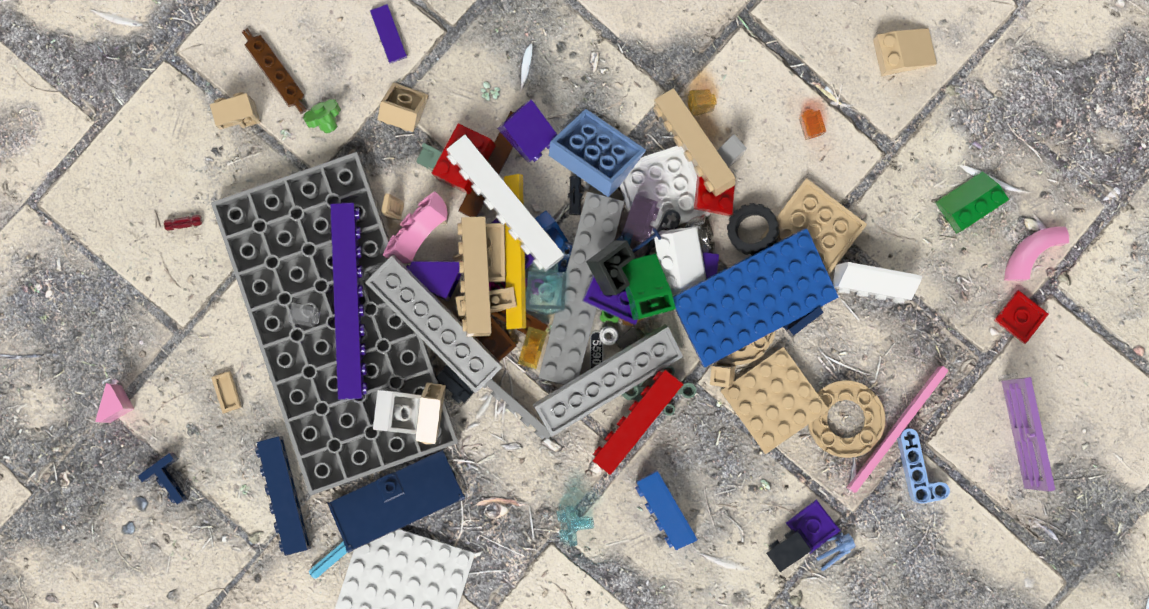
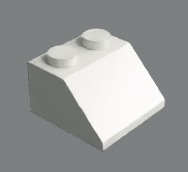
[373,390,422,434]

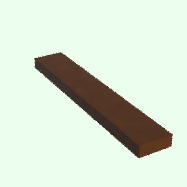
[458,111,514,217]

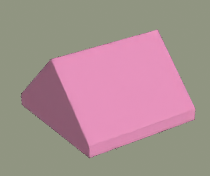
[95,383,134,423]

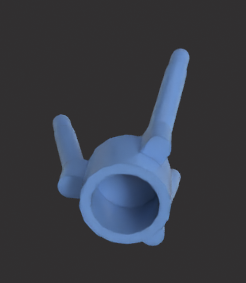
[816,532,855,571]

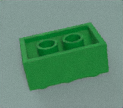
[935,171,1010,234]

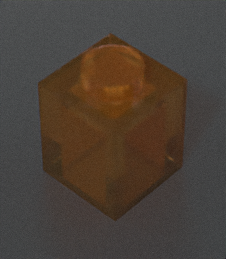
[799,109,826,140]

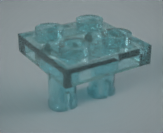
[556,505,594,546]

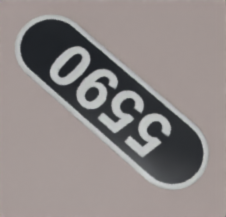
[590,331,603,369]

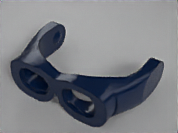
[557,242,573,278]

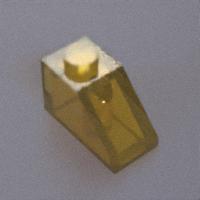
[686,89,717,117]
[517,327,547,370]

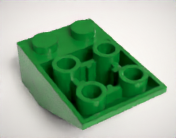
[622,254,676,320]

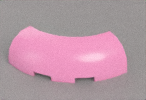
[383,191,448,263]
[1004,226,1069,282]

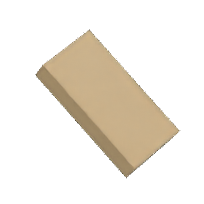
[211,371,242,414]

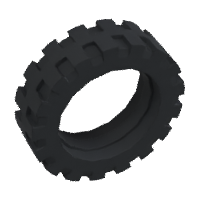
[727,203,780,255]

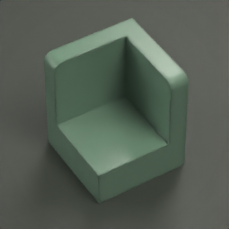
[416,143,442,171]

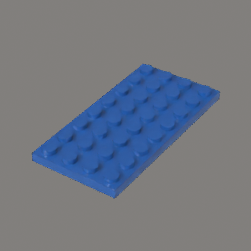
[673,228,839,368]

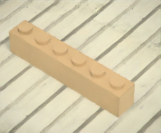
[653,88,736,197]
[457,217,491,337]

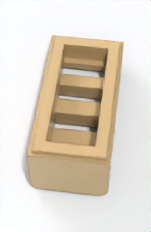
[382,193,404,220]

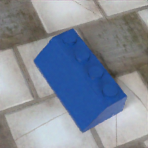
[635,470,698,550]

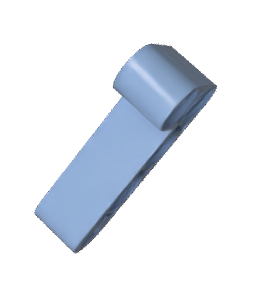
[897,429,950,503]

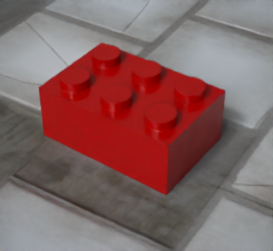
[431,123,496,195]

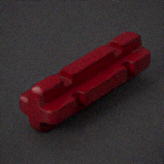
[164,215,202,231]

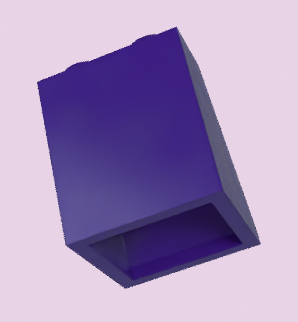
[497,100,557,162]
[406,261,462,302]

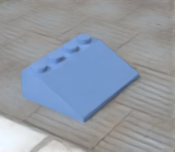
[548,109,646,197]

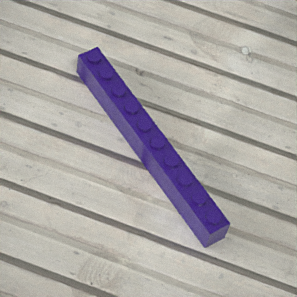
[330,203,367,400]

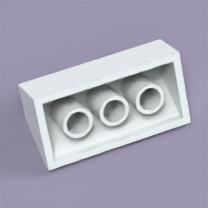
[654,227,706,296]
[833,262,922,304]

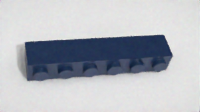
[255,436,311,556]

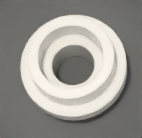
[599,326,619,345]

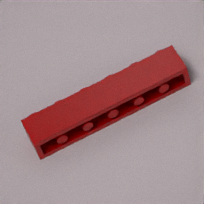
[592,370,683,475]

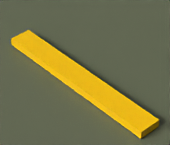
[504,174,526,330]

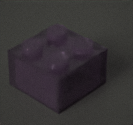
[622,194,660,243]

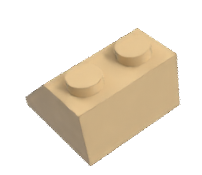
[377,82,429,132]

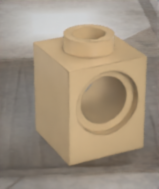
[710,362,736,388]

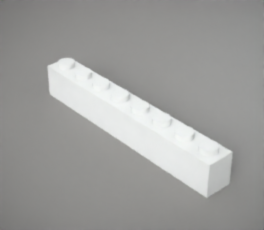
[447,135,564,272]

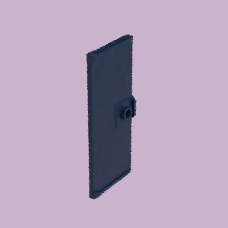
[327,450,465,553]

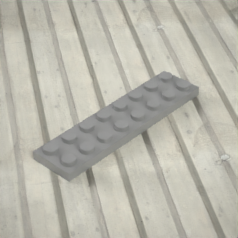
[365,254,504,393]
[533,324,683,437]

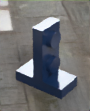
[138,453,188,505]

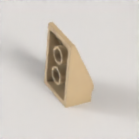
[873,28,937,77]

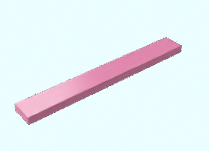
[846,366,948,493]

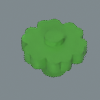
[303,99,341,134]

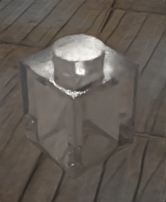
[288,303,320,328]

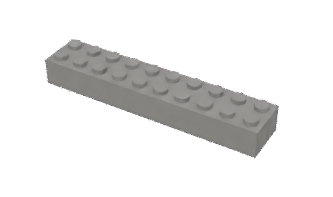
[539,192,624,385]

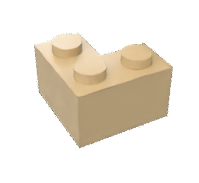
[210,92,261,130]

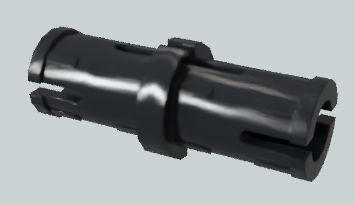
[568,176,583,215]

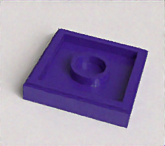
[786,499,841,554]

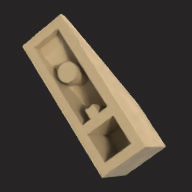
[456,287,517,320]

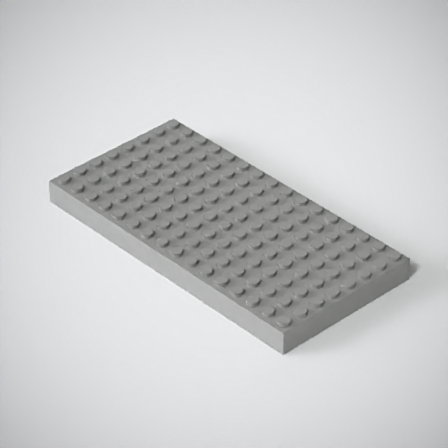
[211,152,460,496]

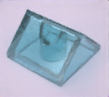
[526,271,567,315]

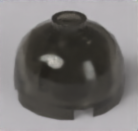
[685,214,715,253]

